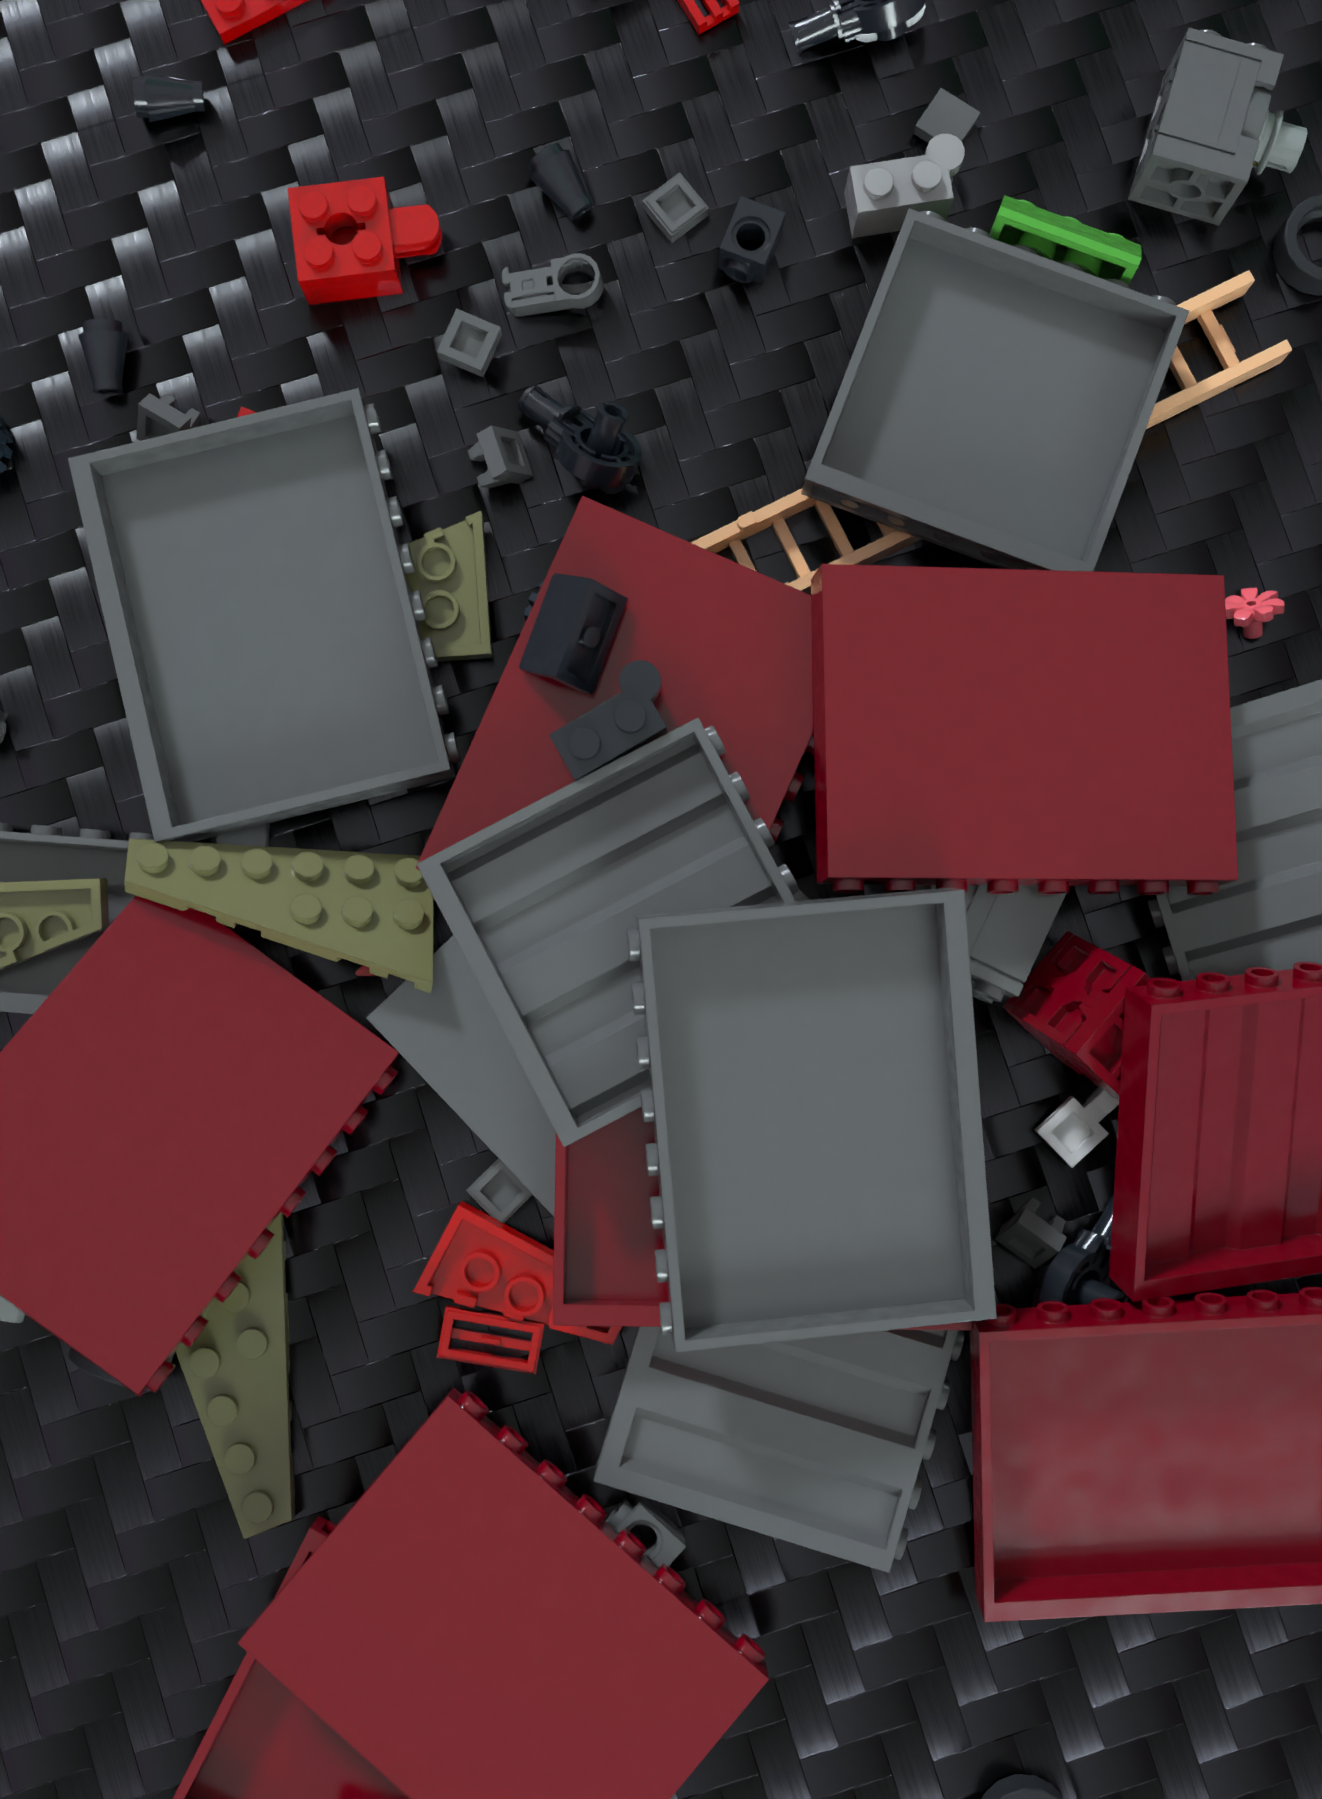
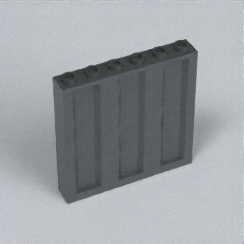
[1148,679,1322,981]
[417,717,799,1147]
[593,1327,964,1573]

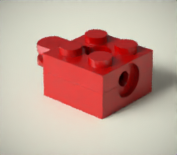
[288,177,442,305]

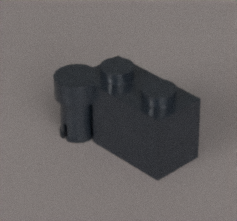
[549,660,668,781]

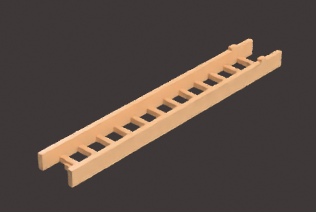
[691,270,1292,594]

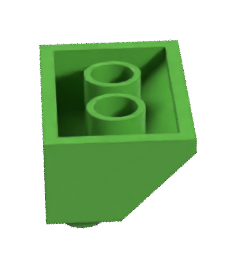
[989,195,1142,285]

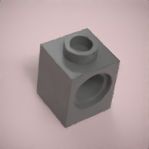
[606,1495,686,1568]

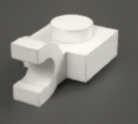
[1035,1087,1119,1168]

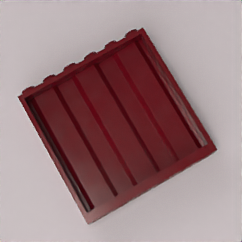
[1109,962,1322,1302]

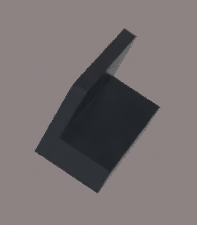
[519,573,628,695]

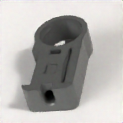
[502,253,603,317]

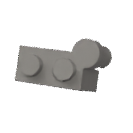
[844,133,965,238]

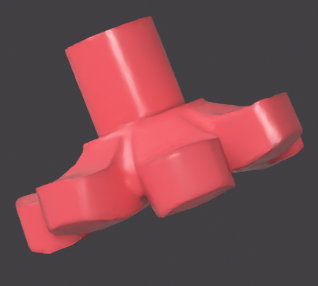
[1225,588,1285,639]

